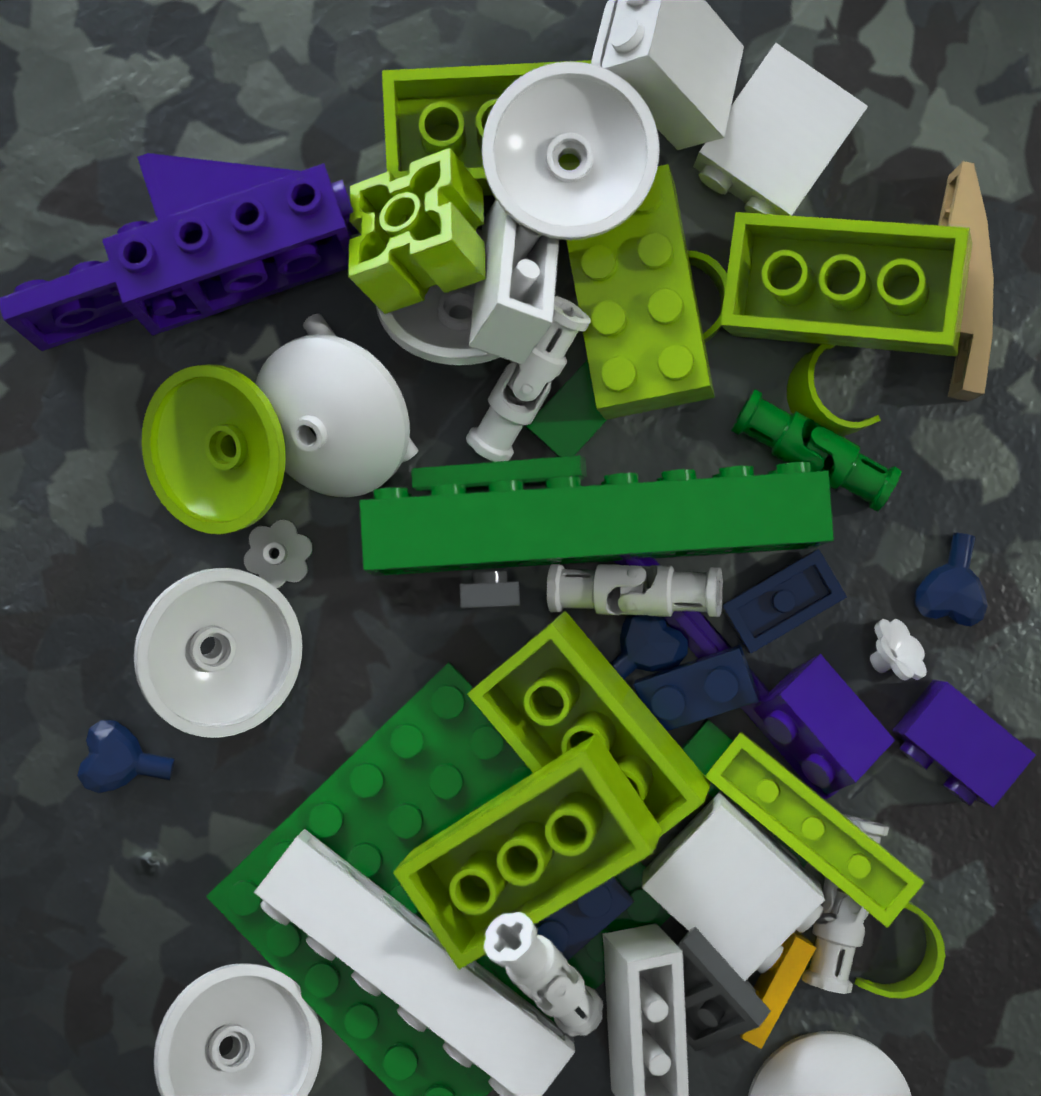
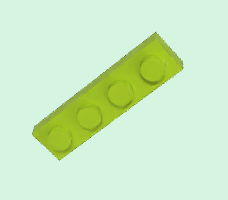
[705,732,925,928]

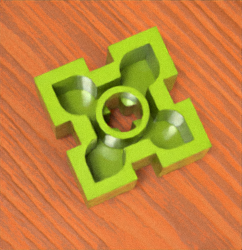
[348,148,486,314]

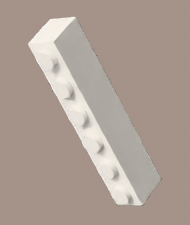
[254,829,575,1096]

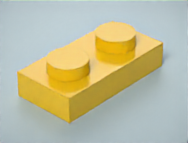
[740,931,816,1049]

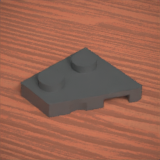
[678,927,771,1051]

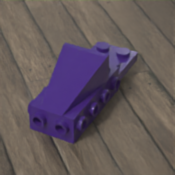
[0,153,360,351]

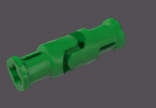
[730,389,902,512]

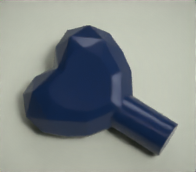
[915,533,988,627]
[610,615,688,679]
[77,720,175,793]

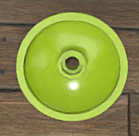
[141,364,286,534]

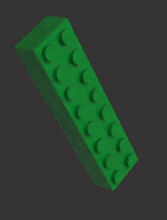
[360,462,834,576]

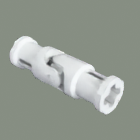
[466,296,591,462]
[547,564,723,617]
[801,815,889,994]
[484,912,603,1037]

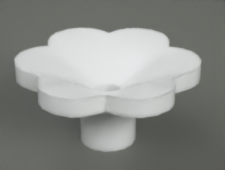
[244,520,313,588]
[870,619,927,681]

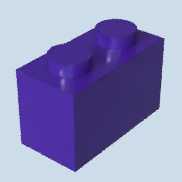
[753,654,895,795]
[892,680,1036,808]

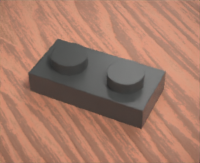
[460,571,520,608]

